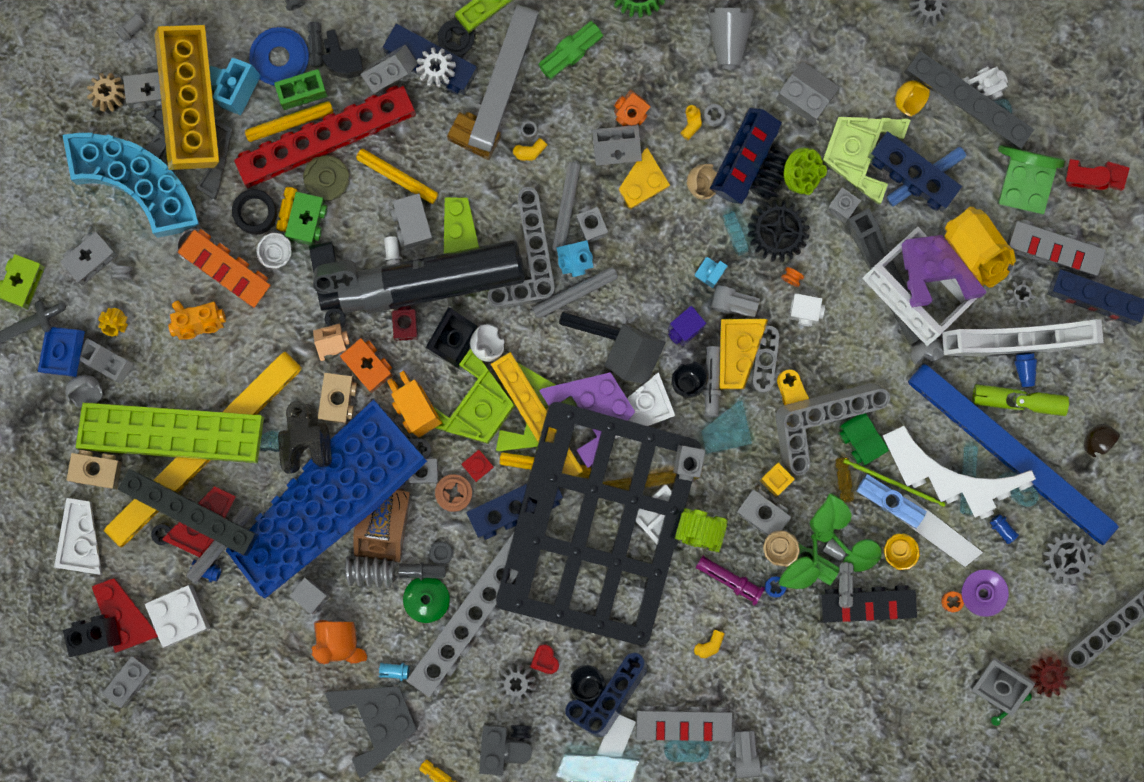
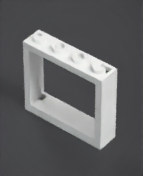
[862,227,977,346]

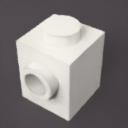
[789,293,825,327]

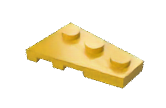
[720,319,768,390]

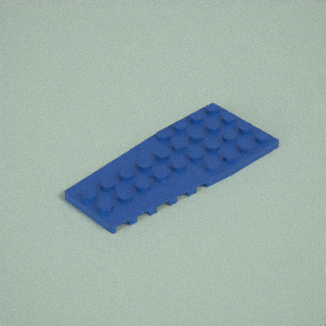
[226,399,428,598]

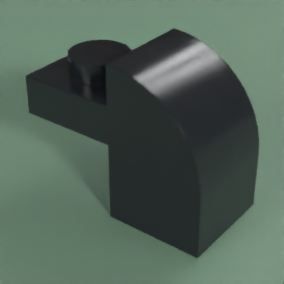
[322,29,364,78]

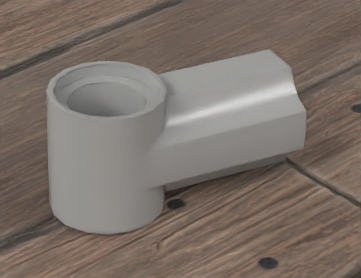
[711,285,760,318]
[734,730,760,779]

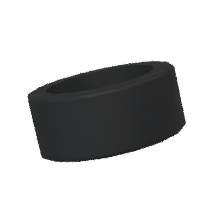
[232,189,277,235]

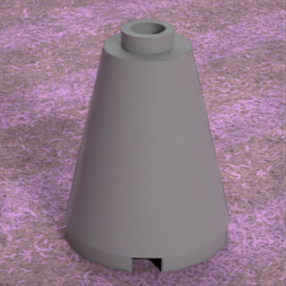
[708,8,754,70]

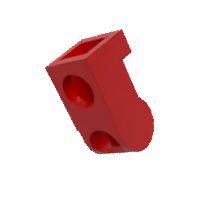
[1066,159,1112,190]

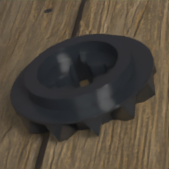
[438,20,474,56]

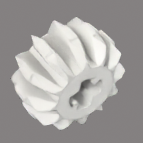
[416,48,456,88]

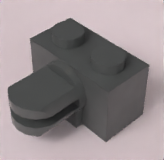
[479,724,532,776]

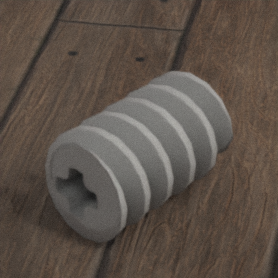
[345,556,395,588]

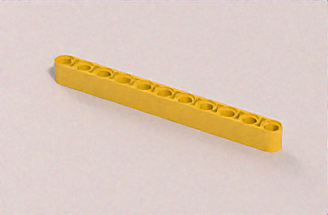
[104,351,302,548]

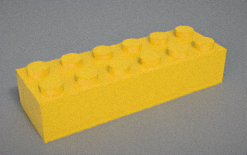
[154,25,219,170]

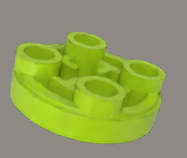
[784,147,827,195]

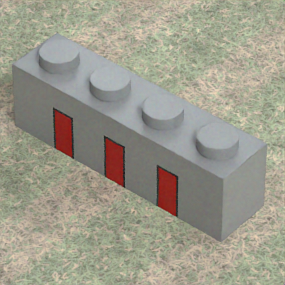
[1007,220,1106,279]
[636,706,732,741]

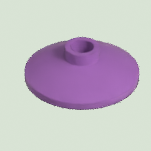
[961,570,1009,617]

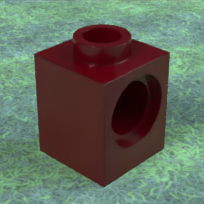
[392,306,418,341]

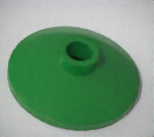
[403,578,450,623]

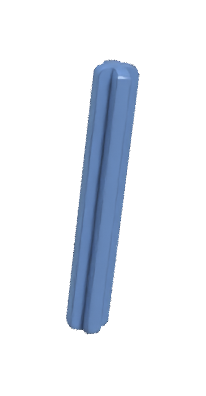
[886,147,966,206]

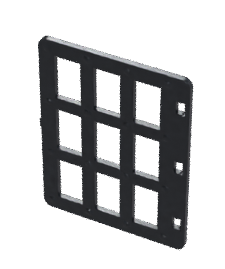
[496,402,701,645]

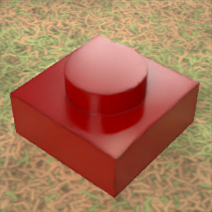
[1105,161,1130,191]
[461,450,494,483]

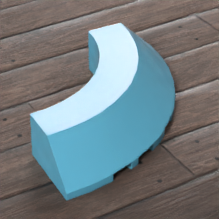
[62,133,199,238]

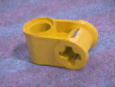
[777,369,809,416]

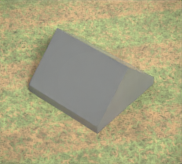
[972,657,1035,716]

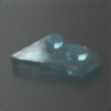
[701,400,752,454]

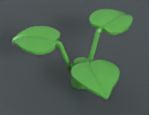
[778,493,882,589]

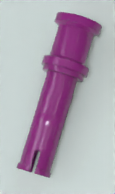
[696,555,765,606]

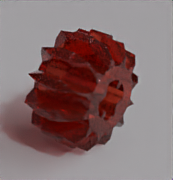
[1029,657,1070,697]

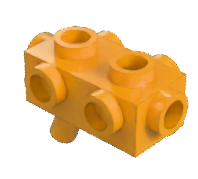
[168,301,226,340]

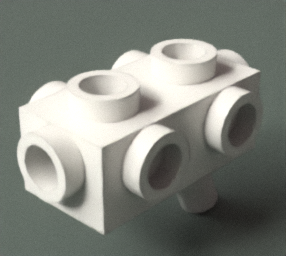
[962,67,1008,101]

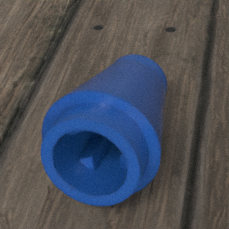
[1014,353,1037,387]

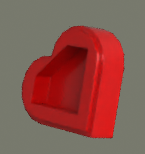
[530,644,559,674]

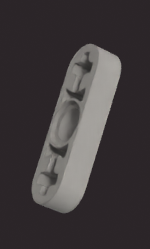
[752,326,779,393]

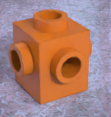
[614,89,651,126]

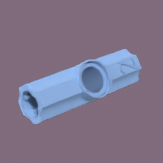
[856,474,927,529]

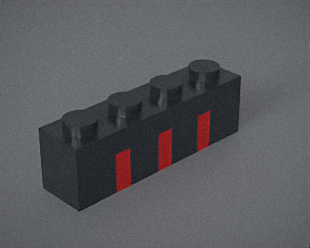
[819,585,917,623]

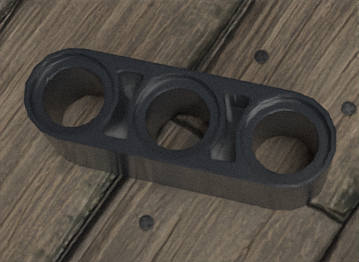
[309,241,341,311]

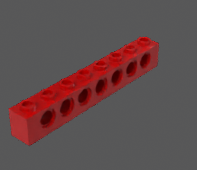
[234,86,416,189]

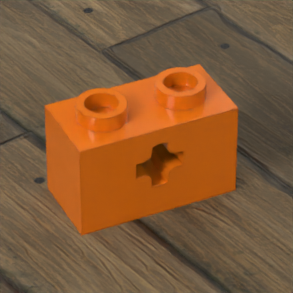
[340,338,393,394]

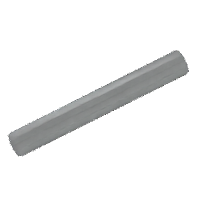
[552,162,580,252]
[533,267,618,318]
[186,505,253,583]

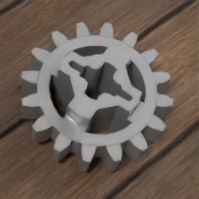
[1042,533,1095,584]

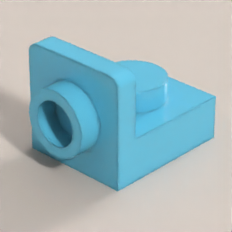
[695,257,728,288]

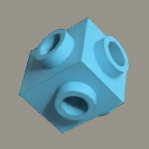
[556,240,593,277]

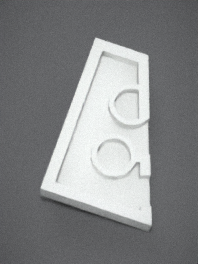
[615,372,675,439]
[54,498,102,575]

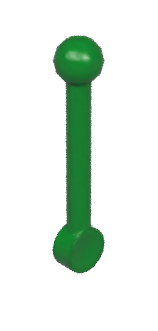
[991,692,1032,726]

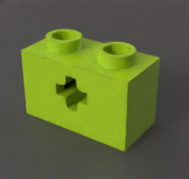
[0,254,45,310]

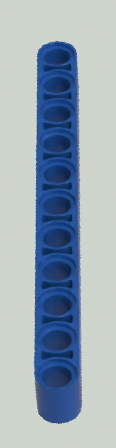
[908,364,1119,546]

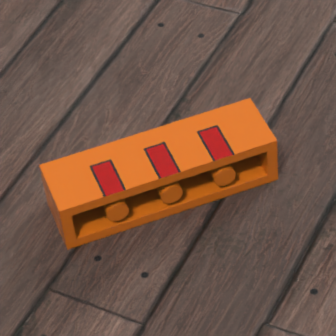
[177,229,271,308]

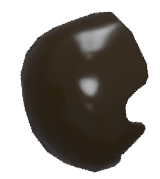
[1084,424,1120,457]

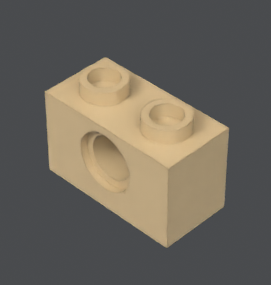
[318,373,357,424]
[66,450,122,490]

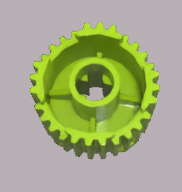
[675,508,728,553]

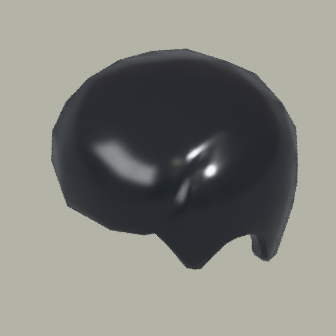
[671,361,708,398]
[570,664,606,704]

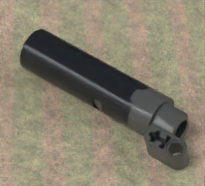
[313,240,525,314]

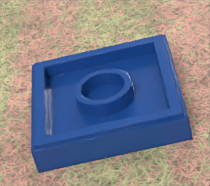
[38,327,85,377]

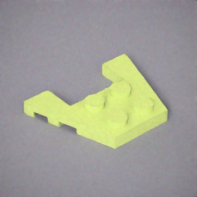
[822,117,910,205]

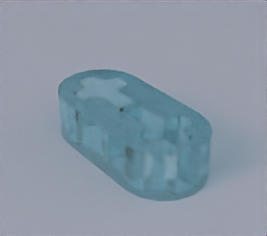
[722,211,749,256]
[998,472,1039,507]
[664,740,709,762]

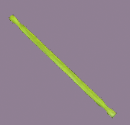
[843,459,946,507]

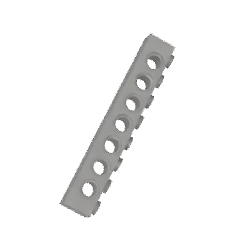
[406,532,541,697]

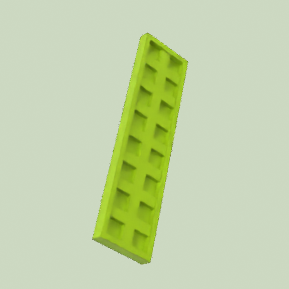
[75,403,264,463]

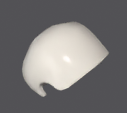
[256,232,292,269]
[470,324,504,362]

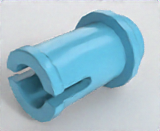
[379,663,409,681]

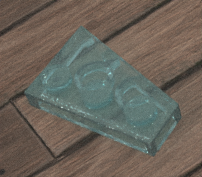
[556,752,640,782]

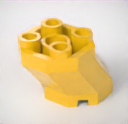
[945,207,1016,288]

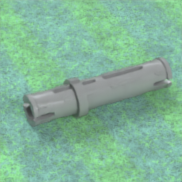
[703,346,722,417]

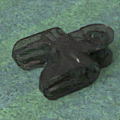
[278,401,332,474]

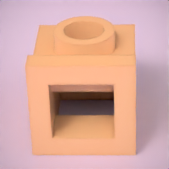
[313,323,350,361]

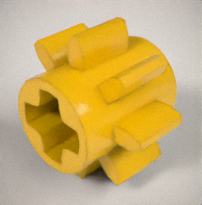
[98,308,128,336]

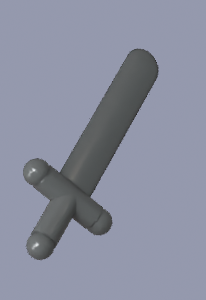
[0,300,66,344]

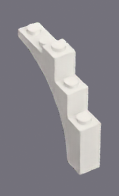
[942,319,1103,357]
[883,426,1036,520]

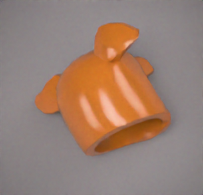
[311,620,367,664]

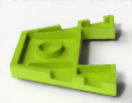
[434,349,515,444]
[496,363,577,452]

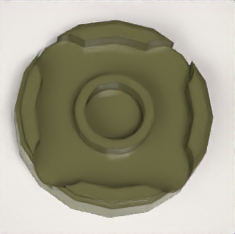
[303,155,349,201]

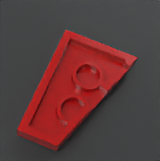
[162,486,236,558]
[92,578,158,653]

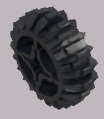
[747,200,810,262]

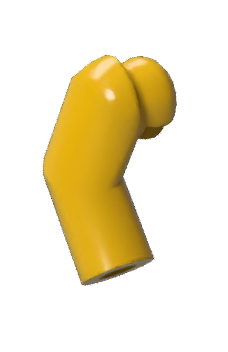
[680,105,702,141]
[513,138,548,161]
[694,630,725,659]

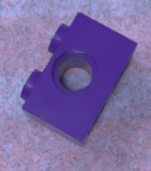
[668,306,707,347]

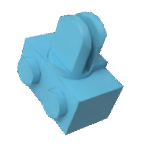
[209,57,261,116]

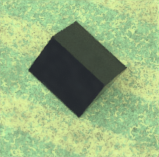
[425,307,478,368]

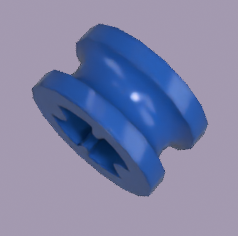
[764,576,786,598]

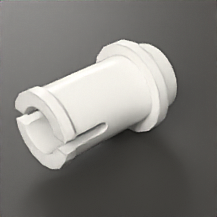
[383,236,402,265]

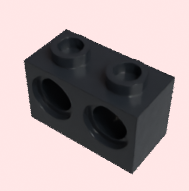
[63,614,121,657]

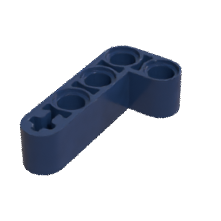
[565,653,648,738]

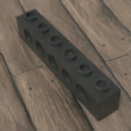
[118,469,258,556]

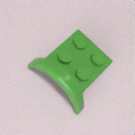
[998,145,1066,214]

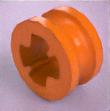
[781,267,804,287]
[941,591,964,612]

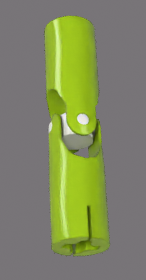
[972,384,1069,416]

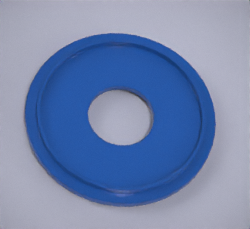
[249,27,309,86]

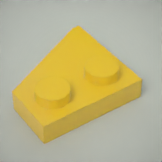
[618,148,670,210]

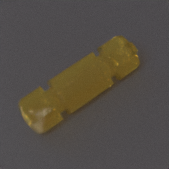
[835,457,854,503]

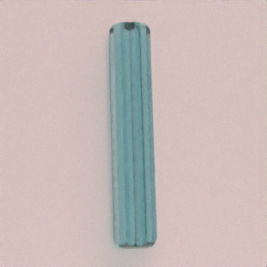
[960,446,978,515]

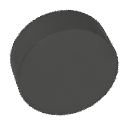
[429,541,453,565]

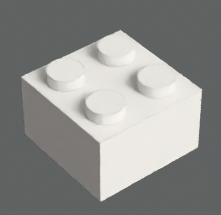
[145,585,211,648]

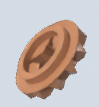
[435,474,472,512]

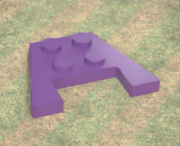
[901,235,986,308]
[539,372,635,468]

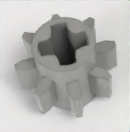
[1005,280,1036,310]

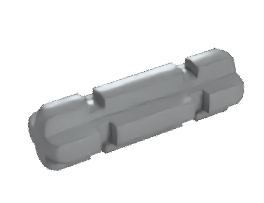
[839,562,854,608]

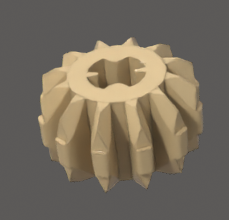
[87,73,125,112]

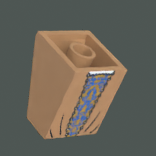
[353,488,410,563]

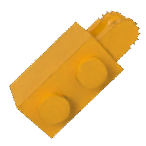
[387,370,442,438]

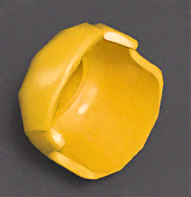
[895,80,930,117]
[883,533,920,570]

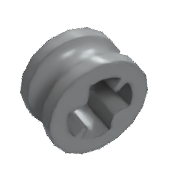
[704,104,725,127]
[111,266,132,280]

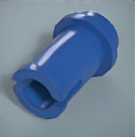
[989,514,1019,544]
[190,560,221,582]

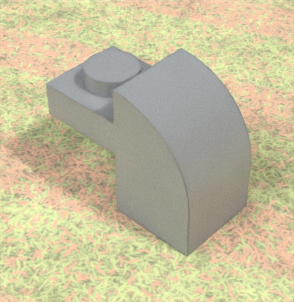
[80,338,133,384]

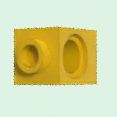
[759,463,795,497]

